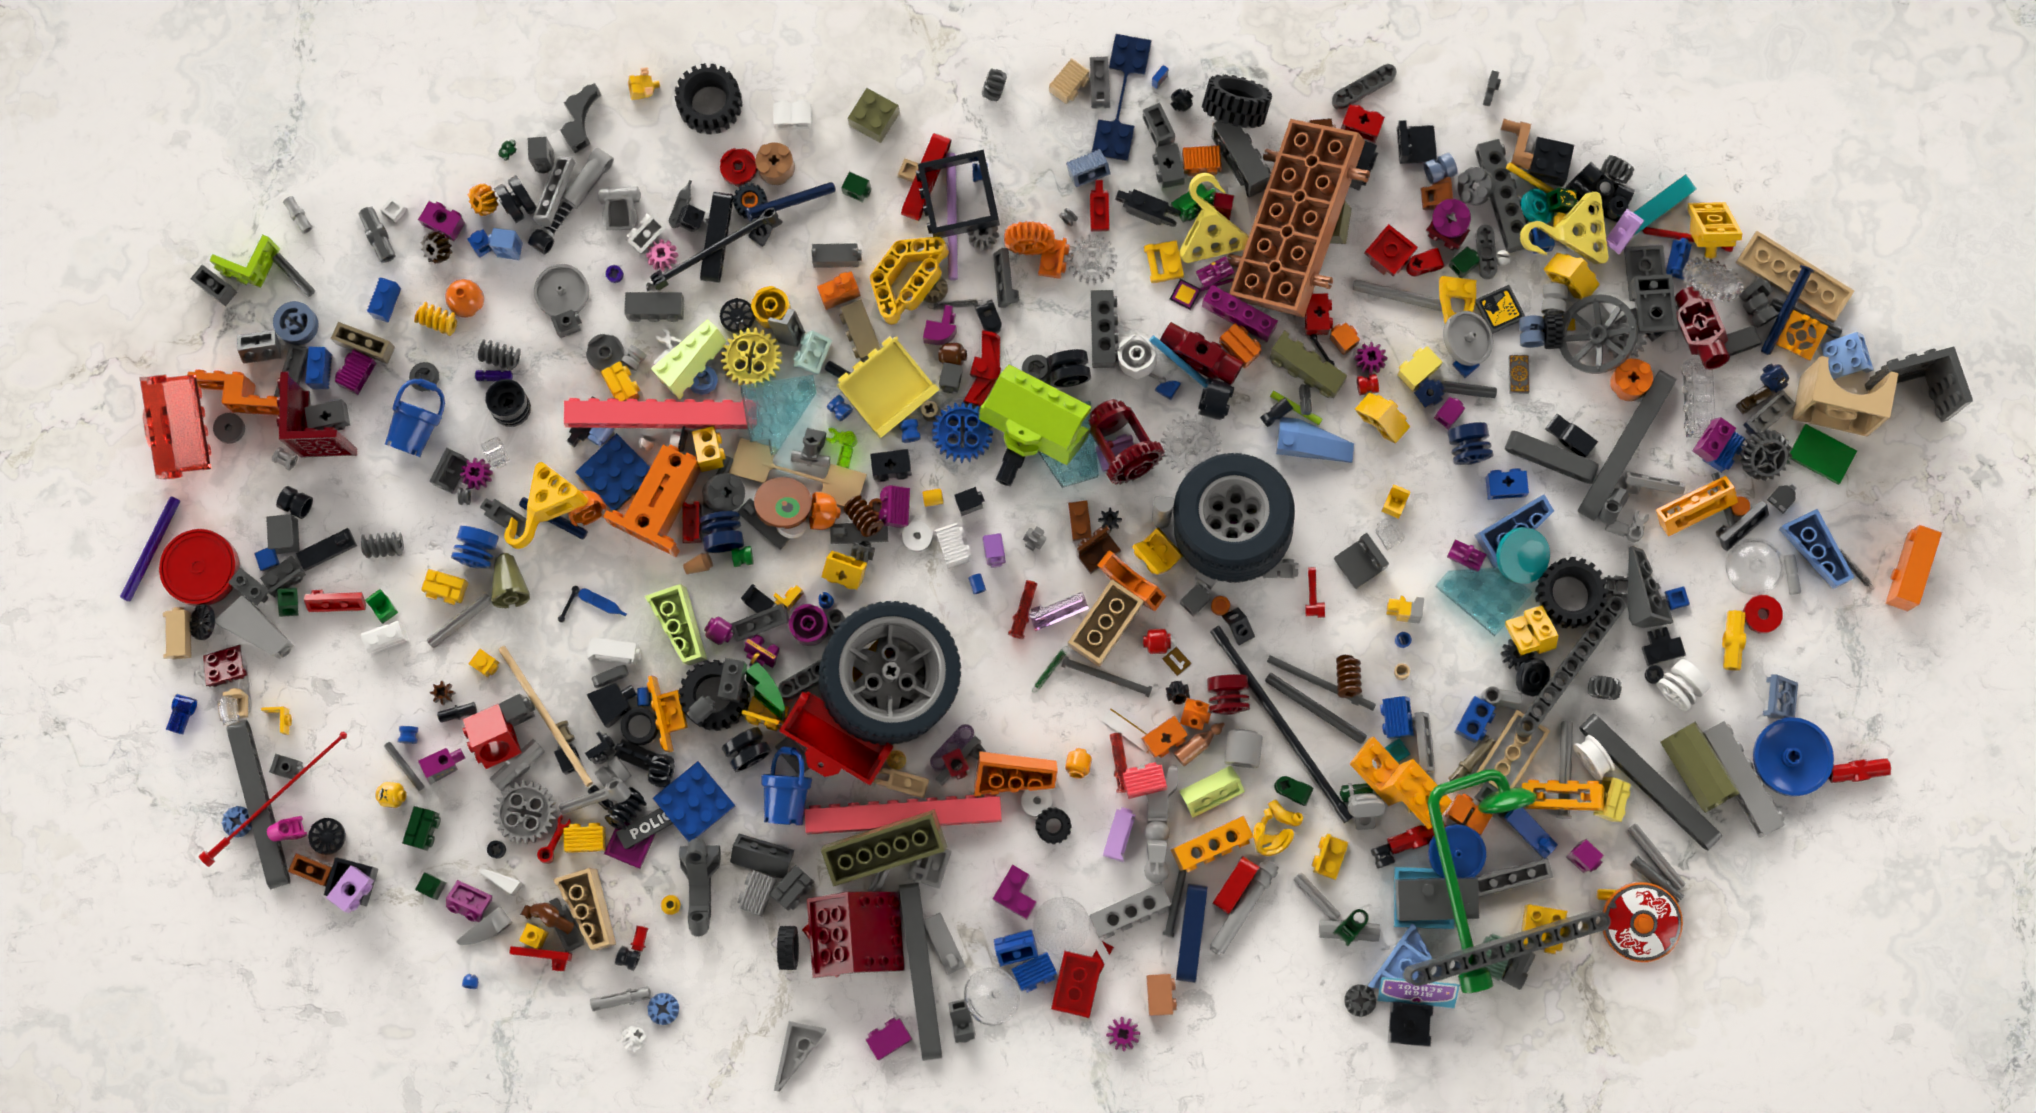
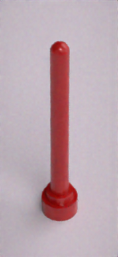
[1642,227,1734,252]

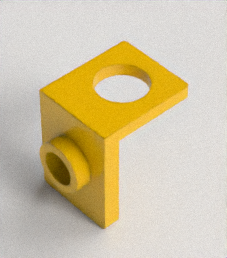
[261,706,292,735]

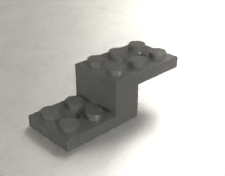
[1624,245,1678,334]

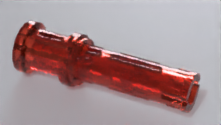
[1008,580,1038,639]
[1109,733,1128,793]

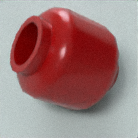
[1143,629,1171,654]

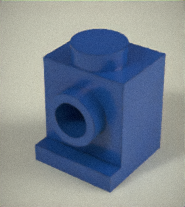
[468,229,492,258]

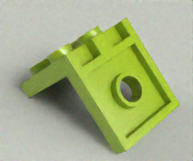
[209,234,280,288]

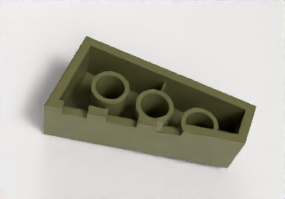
[1270,330,1347,399]

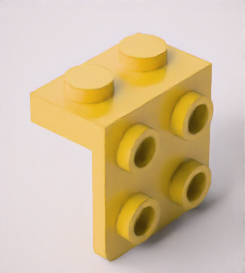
[1132,527,1183,575]

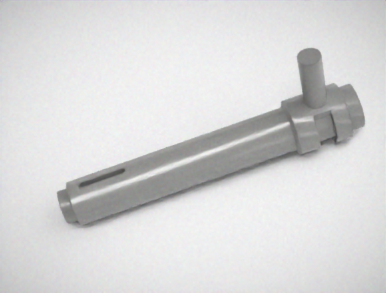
[1210,856,1279,956]

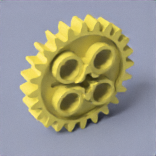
[721,328,782,388]

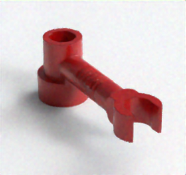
[1305,567,1325,618]
[537,815,571,864]

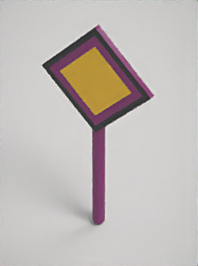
[1169,278,1234,310]

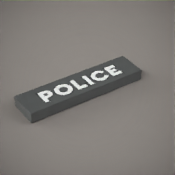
[616,808,673,850]

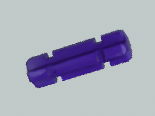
[475,370,513,381]

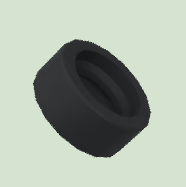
[621,708,659,745]

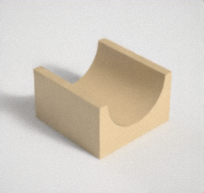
[1792,356,1898,437]

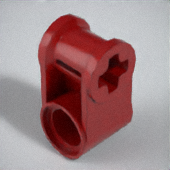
[1406,248,1445,277]

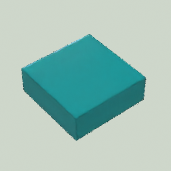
[1385,738,1410,762]

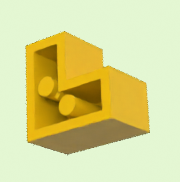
[1543,253,1600,299]
[1355,393,1410,444]

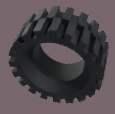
[674,63,743,134]
[1202,74,1272,128]
[1535,557,1608,629]
[679,660,750,731]

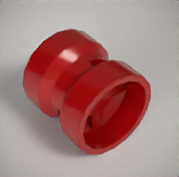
[1356,374,1379,395]

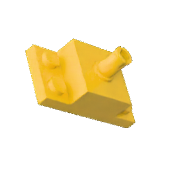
[1687,202,1743,259]

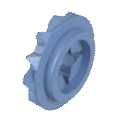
[690,366,718,396]
[221,806,252,837]
[647,993,679,1025]

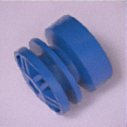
[451,526,499,569]

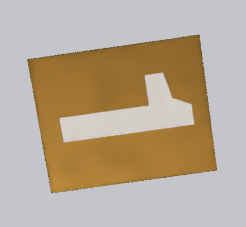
[1162,646,1192,676]

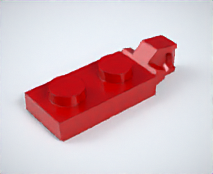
[1090,180,1109,232]

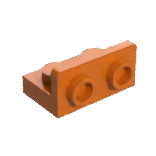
[1038,238,1070,279]

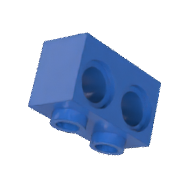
[1454,696,1496,743]

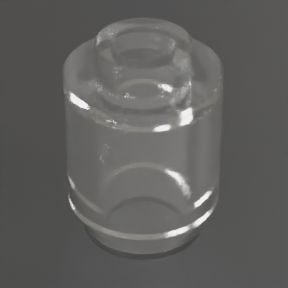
[217,695,240,726]

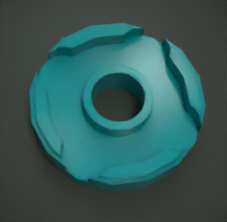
[1521,189,1554,224]

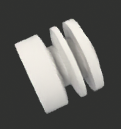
[1657,659,1711,711]

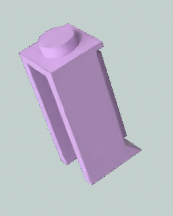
[1103,807,1135,862]

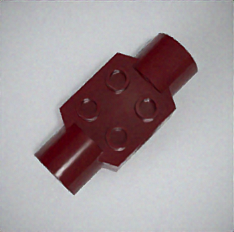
[1675,286,1730,370]
[1160,322,1244,385]

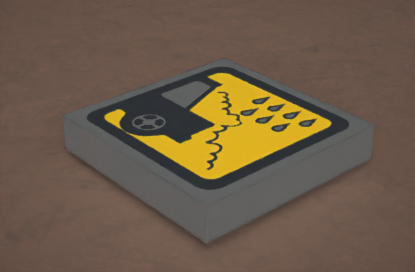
[1475,285,1525,334]

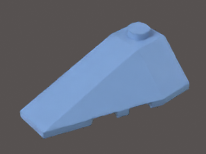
[1276,417,1354,463]

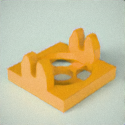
[1776,310,1828,361]

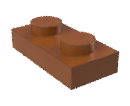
[1068,500,1092,541]

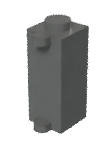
[812,243,862,268]

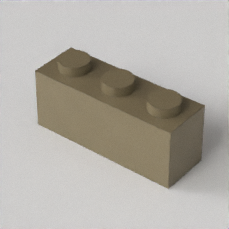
[839,299,881,363]
[331,322,395,364]

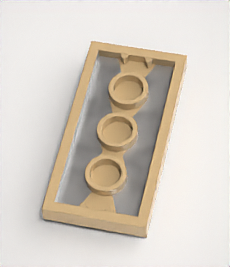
[1476,710,1550,790]

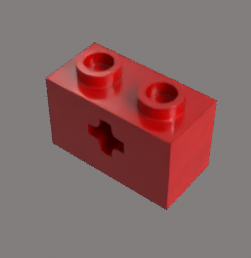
[1341,105,1385,143]
[1305,293,1333,336]

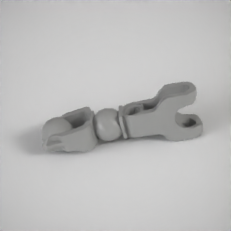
[1139,765,1178,884]

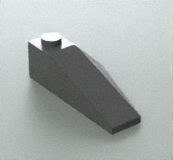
[1627,546,1673,628]

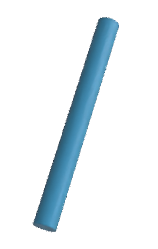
[1149,335,1208,388]

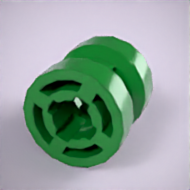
[731,546,754,567]

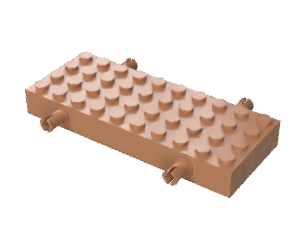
[1227,119,1370,317]

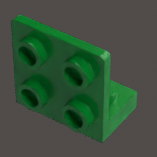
[1171,183,1216,223]

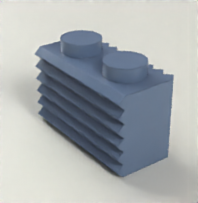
[1066,149,1111,187]

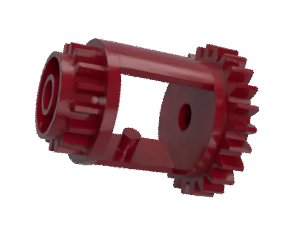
[1088,399,1165,485]

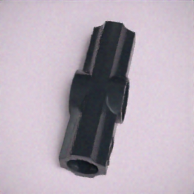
[996,445,1026,487]

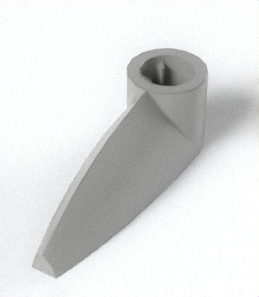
[456,907,512,945]

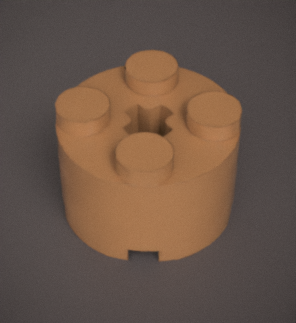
[755,142,795,185]

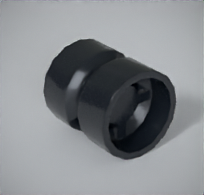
[276,486,313,519]

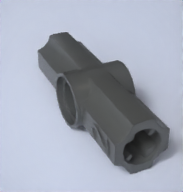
[358,207,396,263]

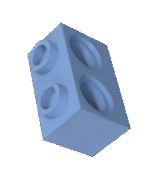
[488,228,523,260]

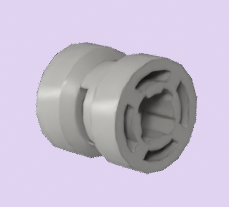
[621,345,647,371]

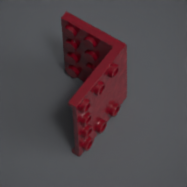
[276,372,357,458]
[807,892,905,978]

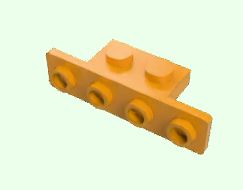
[647,675,688,752]

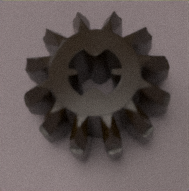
[420,231,453,264]

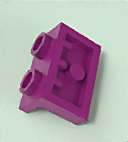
[446,880,492,922]

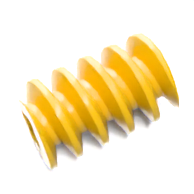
[414,302,457,336]

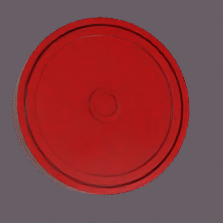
[159,529,240,606]

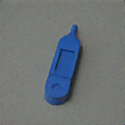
[578,588,627,616]

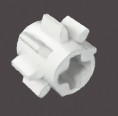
[621,1026,646,1052]

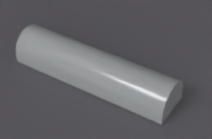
[532,157,575,227]
[1152,496,1174,529]
[1476,858,1553,897]

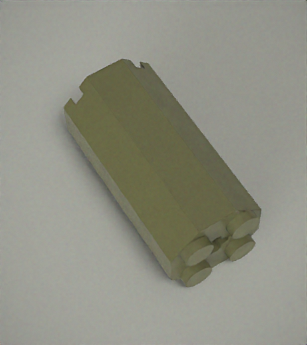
[1660,721,1739,813]

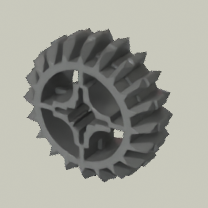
[1739,429,1792,481]

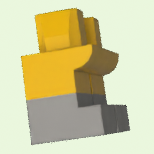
[1386,595,1424,623]

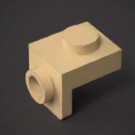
[223,688,248,720]

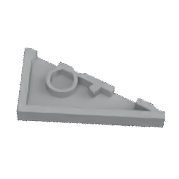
[774,1021,827,1092]

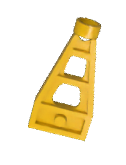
[1439,276,1476,323]

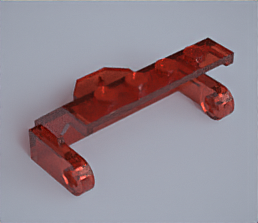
[139,374,211,480]

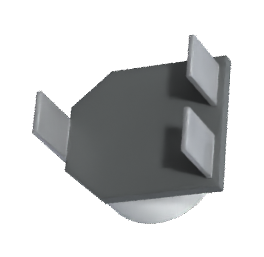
[1767,484,1797,514]

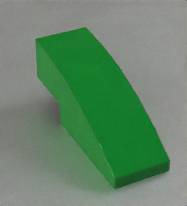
[746,662,785,721]

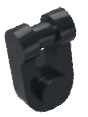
[974,299,1002,334]

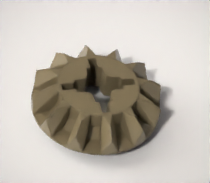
[918,276,948,303]

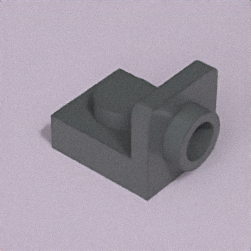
[1739,277,1773,301]

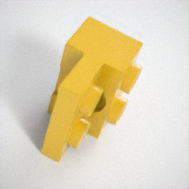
[1505,606,1558,655]

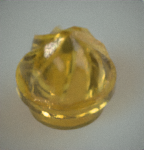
[887,750,906,770]

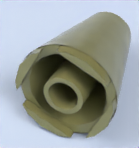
[491,553,530,608]

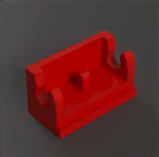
[682,501,702,544]

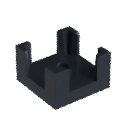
[1388,1002,1433,1047]

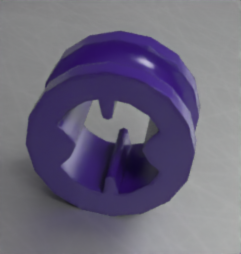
[605,265,624,283]

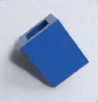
[1531,227,1555,254]

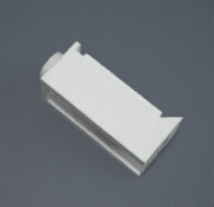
[587,638,641,665]

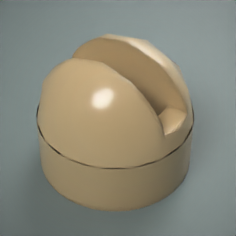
[1394,663,1410,681]

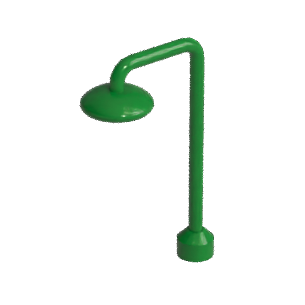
[1428,769,1537,993]

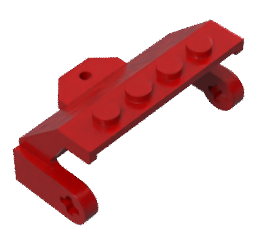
[779,691,894,786]

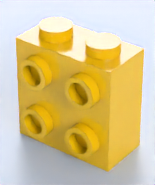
[1521,904,1567,954]

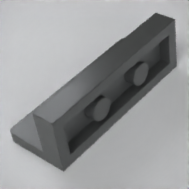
[730,833,794,879]

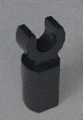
[1260,397,1294,427]

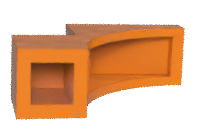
[1097,551,1166,611]

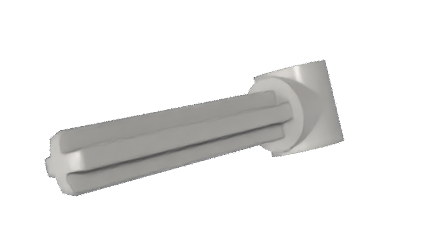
[559,777,631,814]

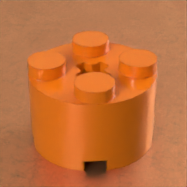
[1610,358,1653,401]

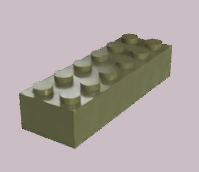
[821,809,947,887]

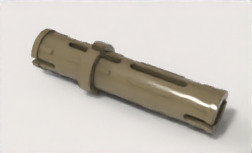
[1448,735,1495,781]

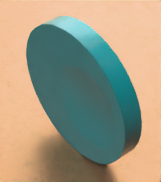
[1496,527,1550,584]

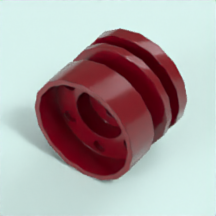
[1207,674,1250,715]

